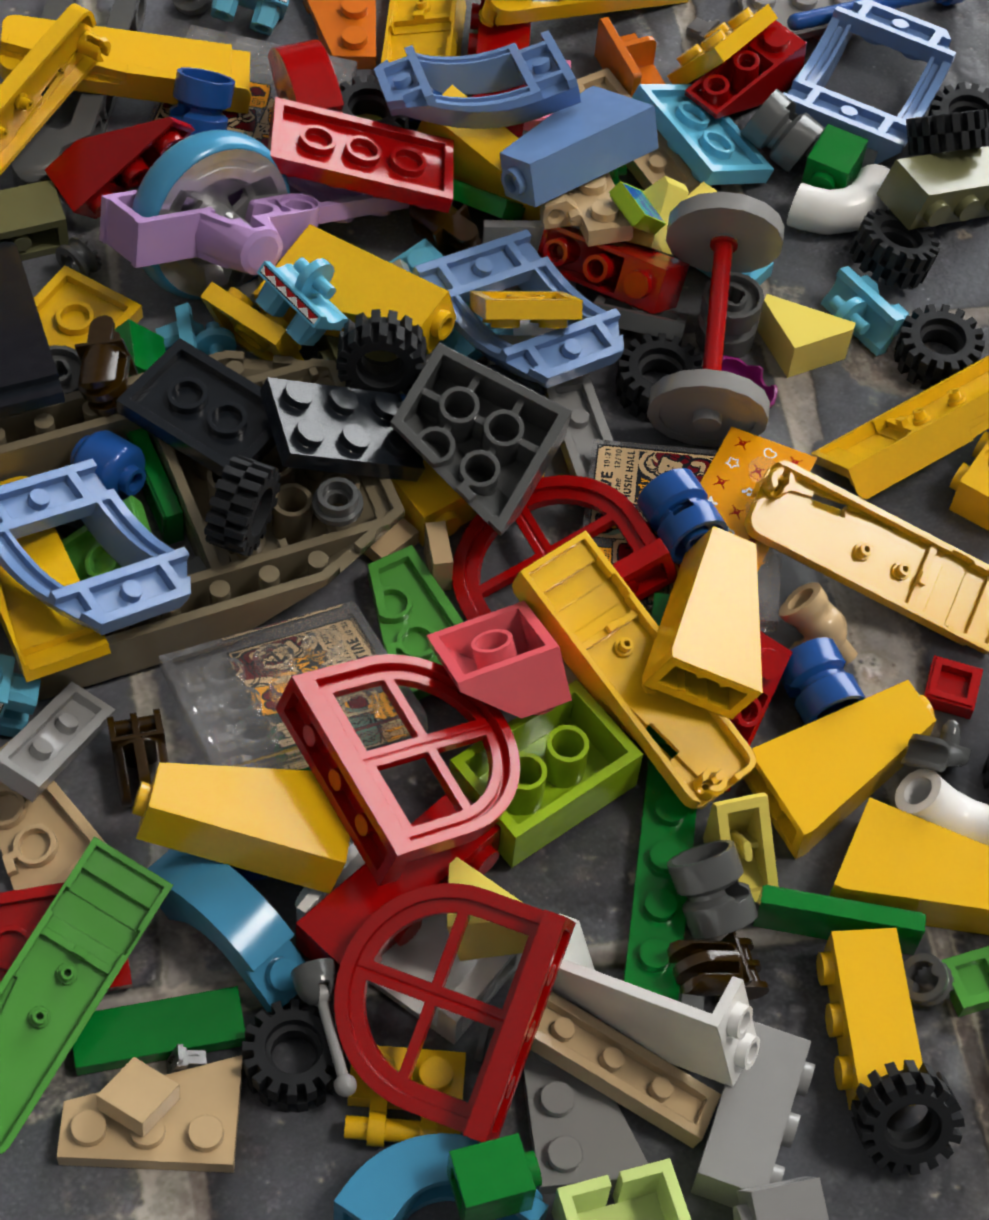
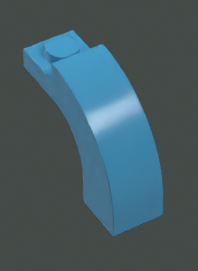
[147,849,305,1012]
[333,1133,549,1220]

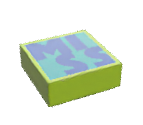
[609,181,666,235]

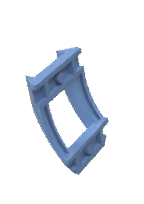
[783,0,956,164]
[374,30,581,129]
[412,229,624,388]
[0,459,191,635]

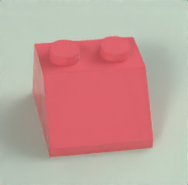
[426,601,572,719]

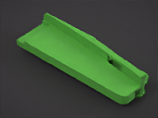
[0,836,173,1155]

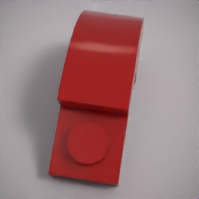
[268,39,344,113]

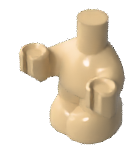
[778,582,858,665]

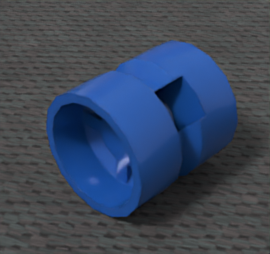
[169,67,235,137]
[637,468,728,565]
[780,637,866,725]

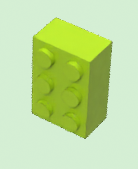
[449,679,643,868]

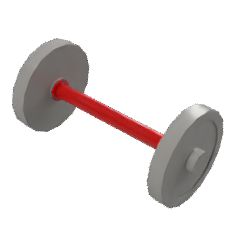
[647,192,785,447]

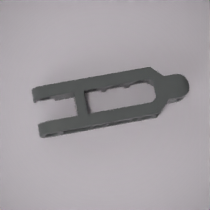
[11,0,146,194]

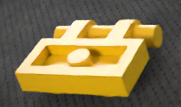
[344,1045,466,1147]

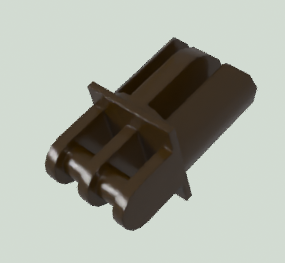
[409,204,482,256]
[75,315,138,417]
[106,708,169,808]
[667,931,769,1004]

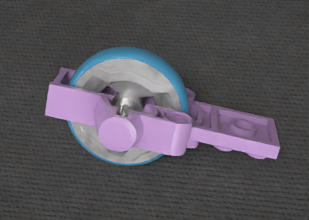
[99,129,410,300]

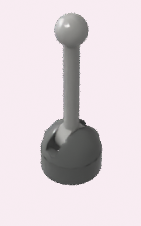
[291,958,357,1097]

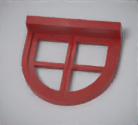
[452,475,677,621]
[275,654,520,886]
[334,883,576,1143]

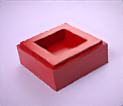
[923,655,983,719]

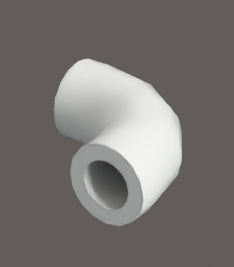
[786,164,890,235]
[895,769,989,846]

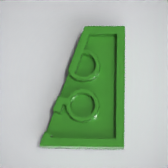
[368,545,464,705]

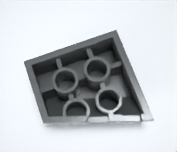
[390,342,572,537]

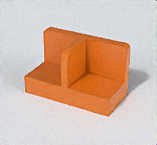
[594,17,665,97]

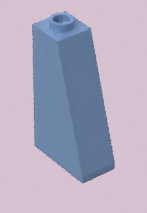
[500,86,659,208]

